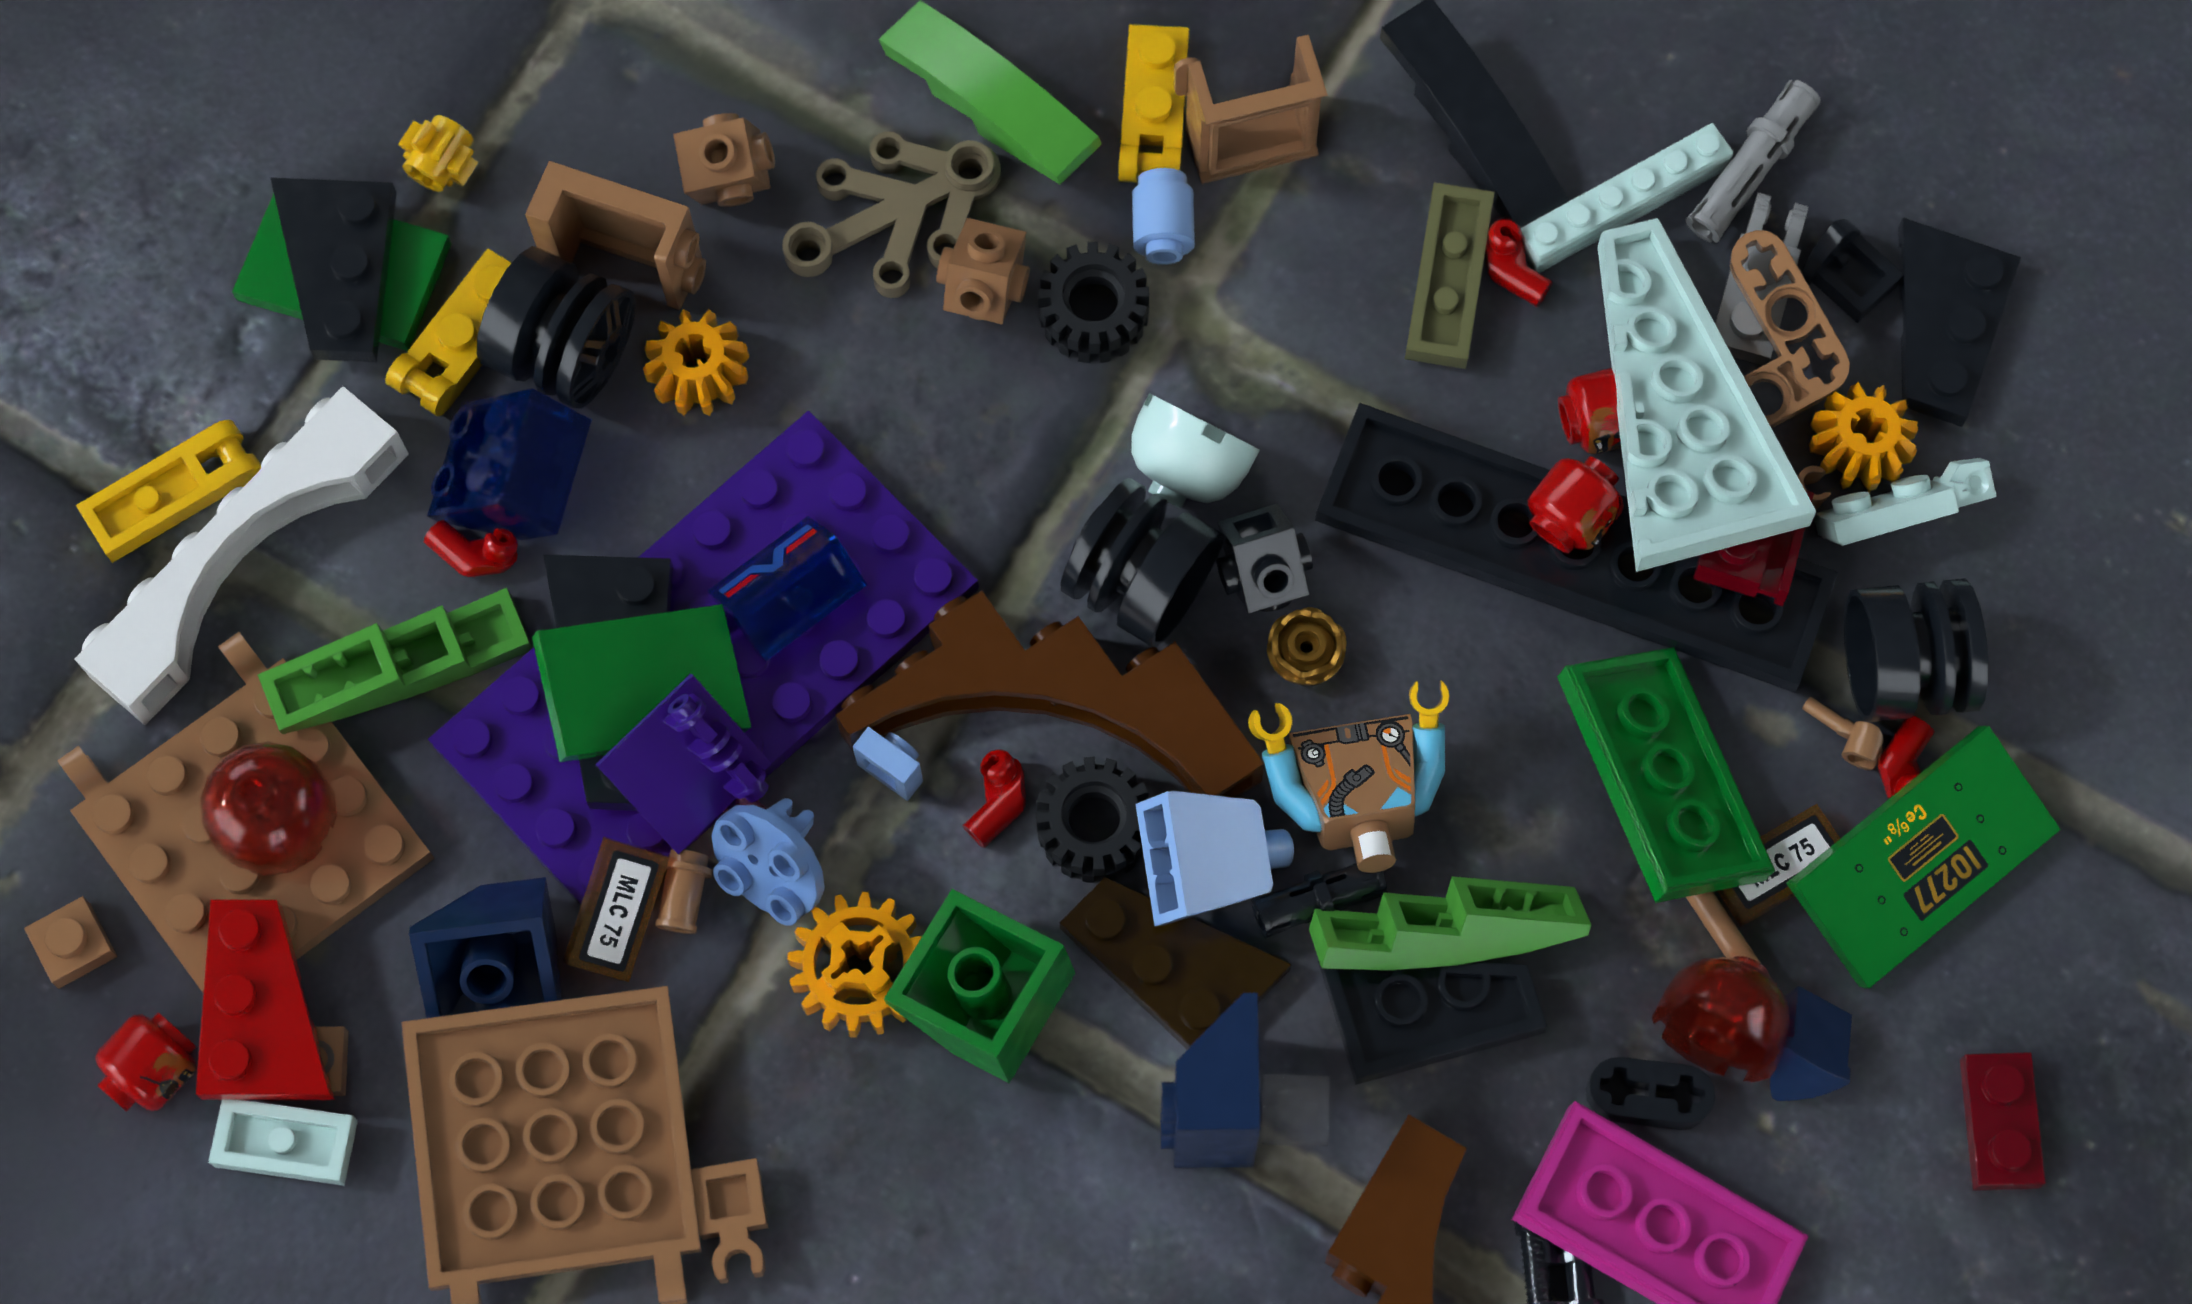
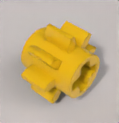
[398,115,479,192]

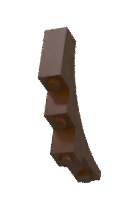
[835,591,1264,798]
[1324,1114,1467,1304]

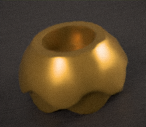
[1267,607,1347,686]

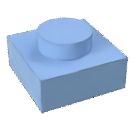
[852,727,923,801]

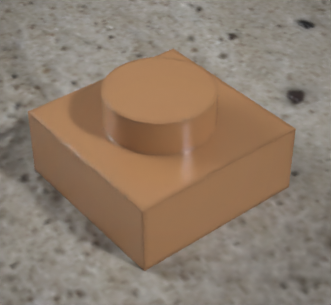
[24,896,118,989]

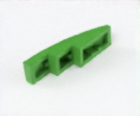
[878,0,1102,185]
[258,587,533,734]
[1309,876,1591,970]

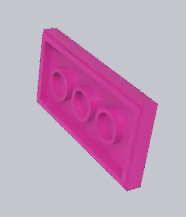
[1512,1101,1809,1304]

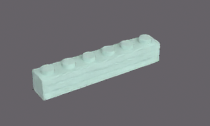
[1521,123,1733,273]

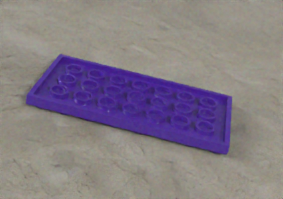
[428,410,979,918]

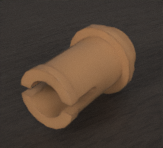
[655,849,713,934]

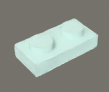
[208,1100,358,1185]

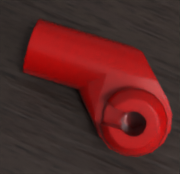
[1485,219,1553,307]

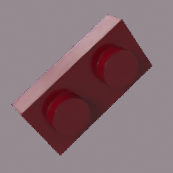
[1960,1052,2045,1190]

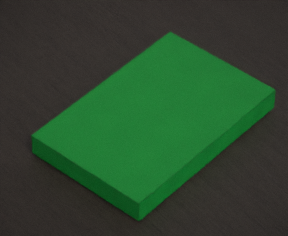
[232,194,452,351]
[532,604,751,762]

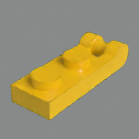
[1118,24,1189,183]
[385,248,511,417]
[76,420,261,563]

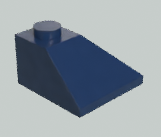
[409,877,562,1018]

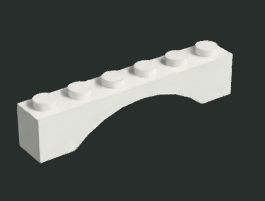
[74,386,409,725]

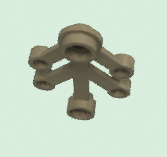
[782,131,1001,298]

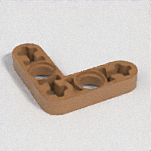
[1730,230,1850,428]

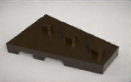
[1059,877,1291,1049]

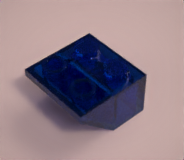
[427,388,592,540]

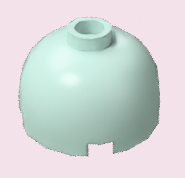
[1131,393,1260,508]

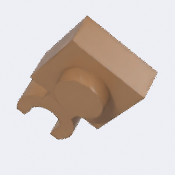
[691,1158,769,1284]

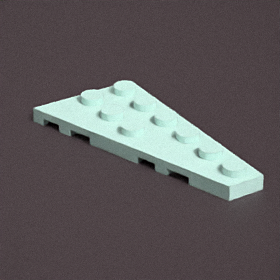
[1597,218,1816,572]

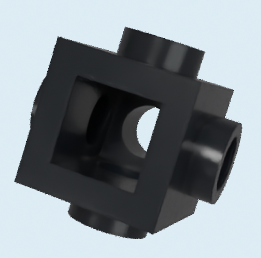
[1216,503,1313,613]

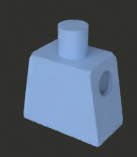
[1136,791,1294,926]

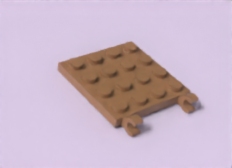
[57,632,435,992]
[401,986,701,1304]

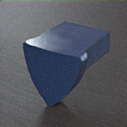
[1770,986,1852,1101]

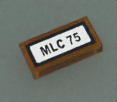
[1717,804,1841,927]
[563,836,670,982]

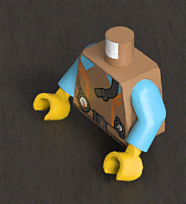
[1248,680,1450,873]

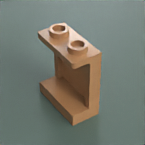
[525,161,706,310]

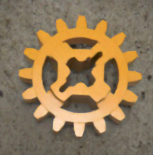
[787,892,922,1038]

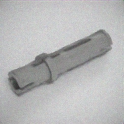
[1686,80,1821,243]

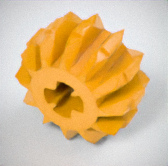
[643,309,749,417]
[1809,382,1918,492]

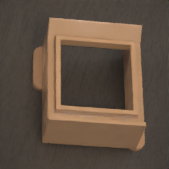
[1174,35,1328,184]

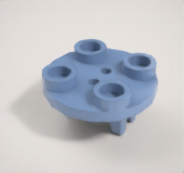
[711,798,825,926]

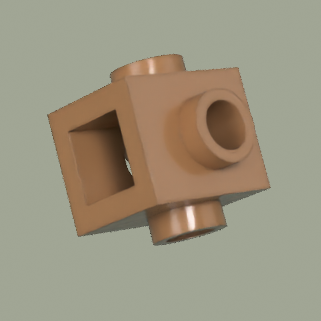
[673,113,775,207]
[936,218,1030,325]

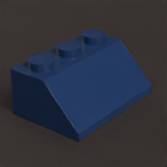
[1160,993,1260,1168]

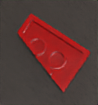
[196,899,335,1100]

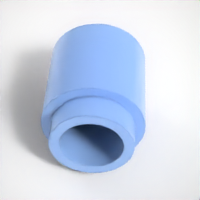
[1132,168,1195,265]

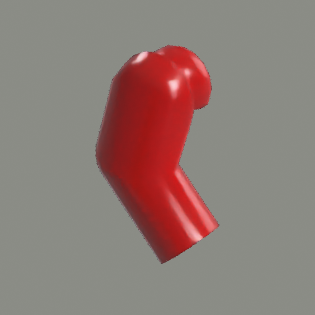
[424,520,518,577]
[1878,716,1935,799]
[963,749,1026,848]

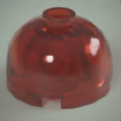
[200,741,337,876]
[1652,956,1791,1082]

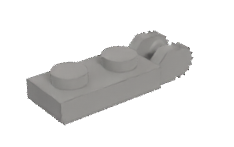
[1715,193,1809,365]

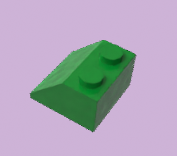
[884,889,1076,1083]

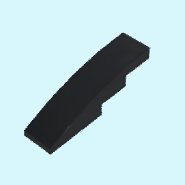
[1380,0,1569,228]

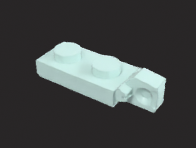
[1814,458,1996,546]

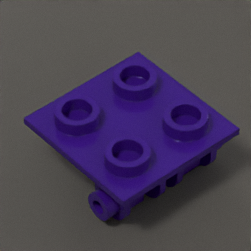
[595,673,772,855]

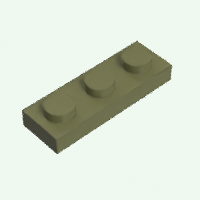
[1405,182,1494,369]

